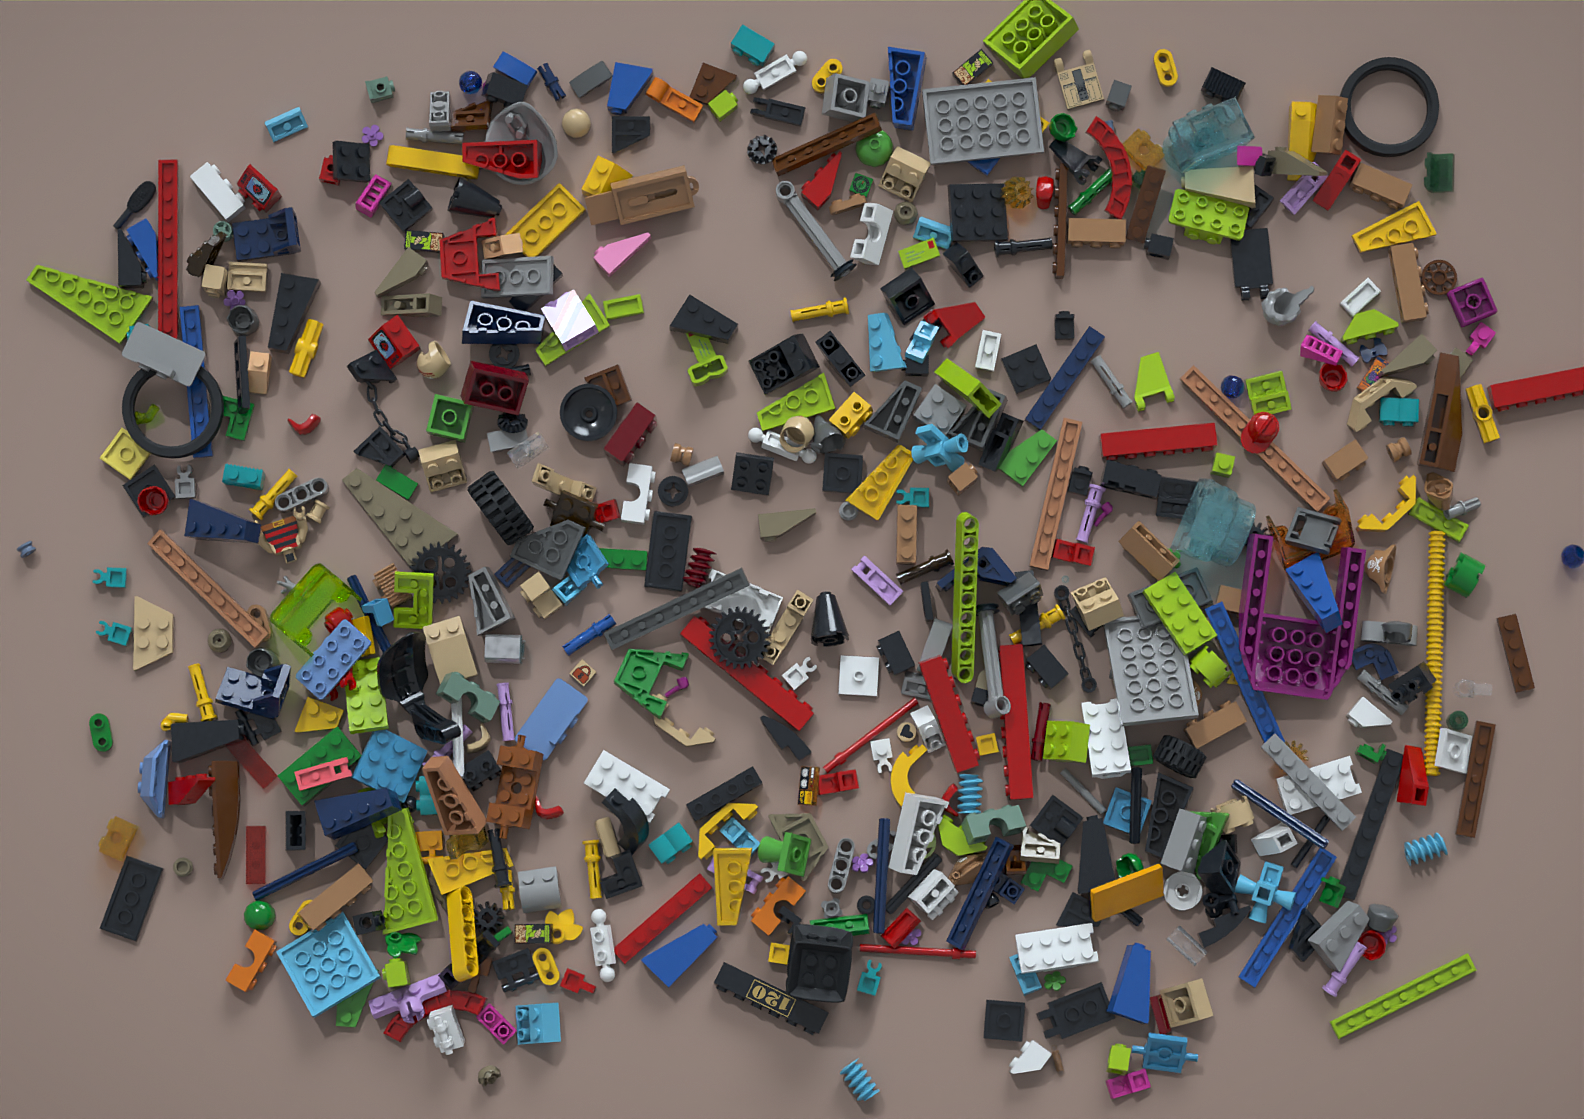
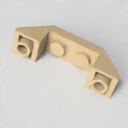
[1347,376,1417,432]
[532,463,597,502]
[762,590,814,665]
[651,693,716,747]

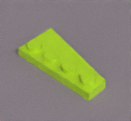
[535,293,610,367]
[757,372,835,432]

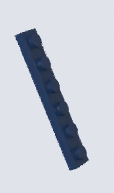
[1025,326,1105,430]
[946,837,1014,950]

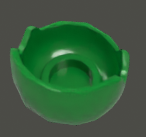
[1049,113,1078,142]
[1116,853,1144,878]
[244,901,276,930]

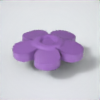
[362,125,383,147]
[223,290,246,310]
[852,854,874,873]
[1377,926,1397,944]
[902,929,921,945]

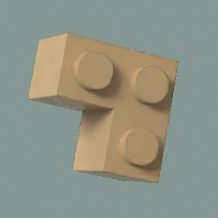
[520,572,563,620]

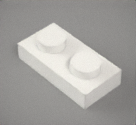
[975,330,1001,372]

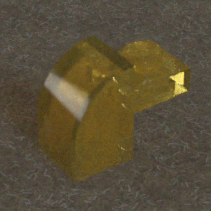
[445,826,489,859]

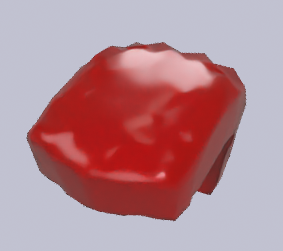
[1036,176,1054,209]
[287,414,321,435]
[941,783,959,817]
[535,796,564,819]

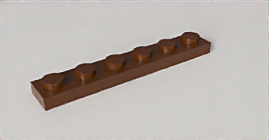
[772,113,882,177]
[1052,163,1068,279]
[1455,721,1496,838]

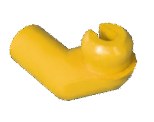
[160,713,188,731]

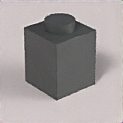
[1105,80,1132,111]

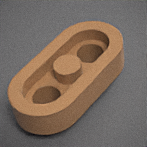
[829,193,867,215]
[247,605,273,642]

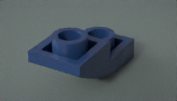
[993,872,1025,904]

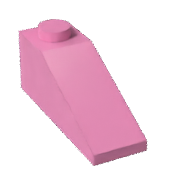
[593,233,651,277]

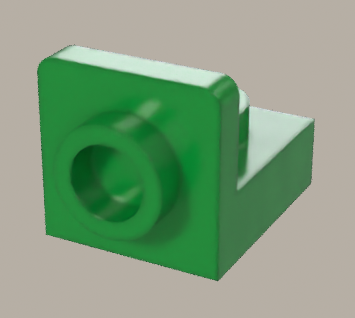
[1355,744,1387,764]
[1319,876,1346,908]

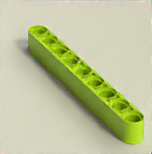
[951,512,979,683]

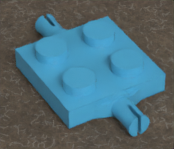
[567,534,609,589]
[1131,1033,1198,1073]

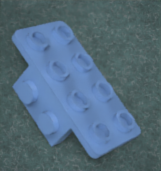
[296,619,371,700]
[515,678,588,761]

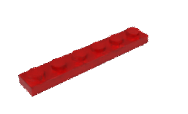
[614,873,712,964]

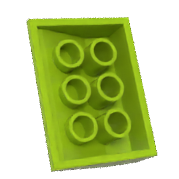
[983,0,1079,79]

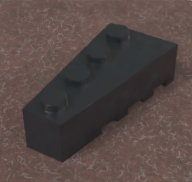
[268,273,321,354]
[1145,772,1194,860]

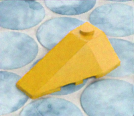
[1287,101,1317,181]

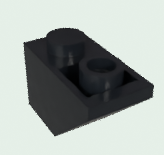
[943,242,984,288]

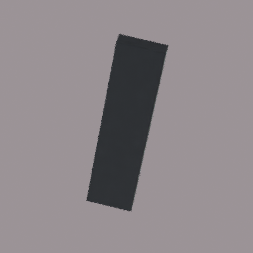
[234,336,250,414]
[1014,570,1042,647]

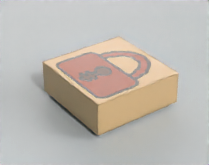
[569,659,597,687]

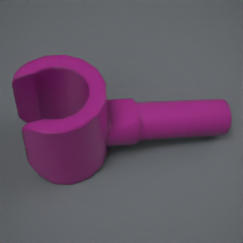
[1093,502,1113,527]
[665,677,689,698]

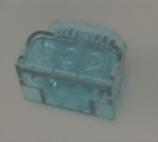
[1162,97,1255,173]
[1170,478,1256,567]

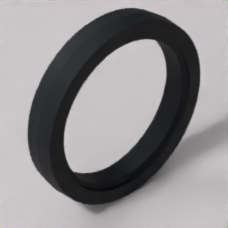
[1340,57,1439,157]
[122,366,224,459]

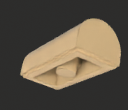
[594,817,621,859]

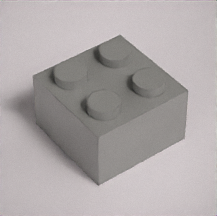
[822,73,870,122]
[913,384,967,436]

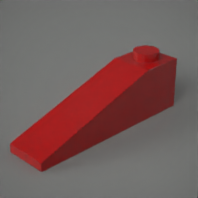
[462,140,542,179]

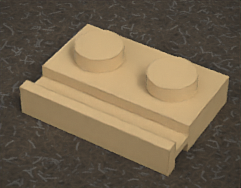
[227,262,268,292]

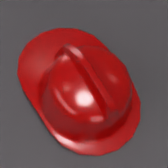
[1241,412,1279,454]

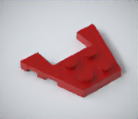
[439,218,500,291]

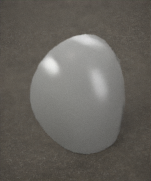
[485,102,558,185]

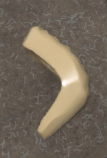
[466,723,491,754]

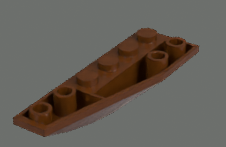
[1417,352,1462,472]
[208,761,241,879]

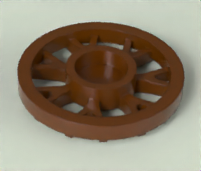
[1421,260,1457,295]

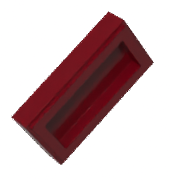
[1150,994,1172,1034]

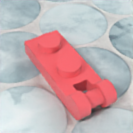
[294,757,352,791]

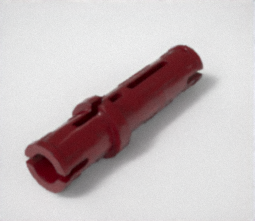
[1031,702,1051,761]

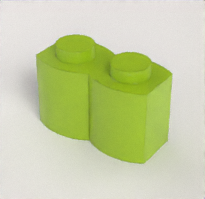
[687,355,728,386]

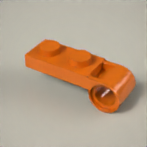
[645,77,704,123]

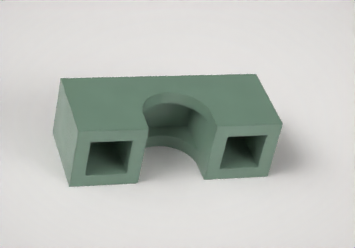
[436,672,500,723]
[961,805,1026,845]

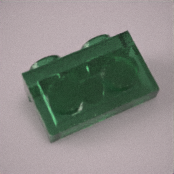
[1424,152,1455,193]

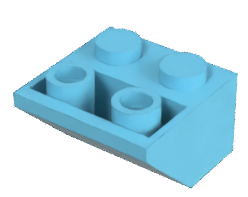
[515,1003,561,1045]

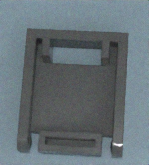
[1285,507,1342,555]

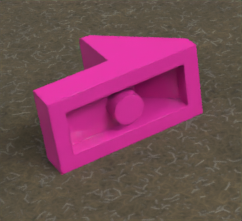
[1237,146,1262,167]

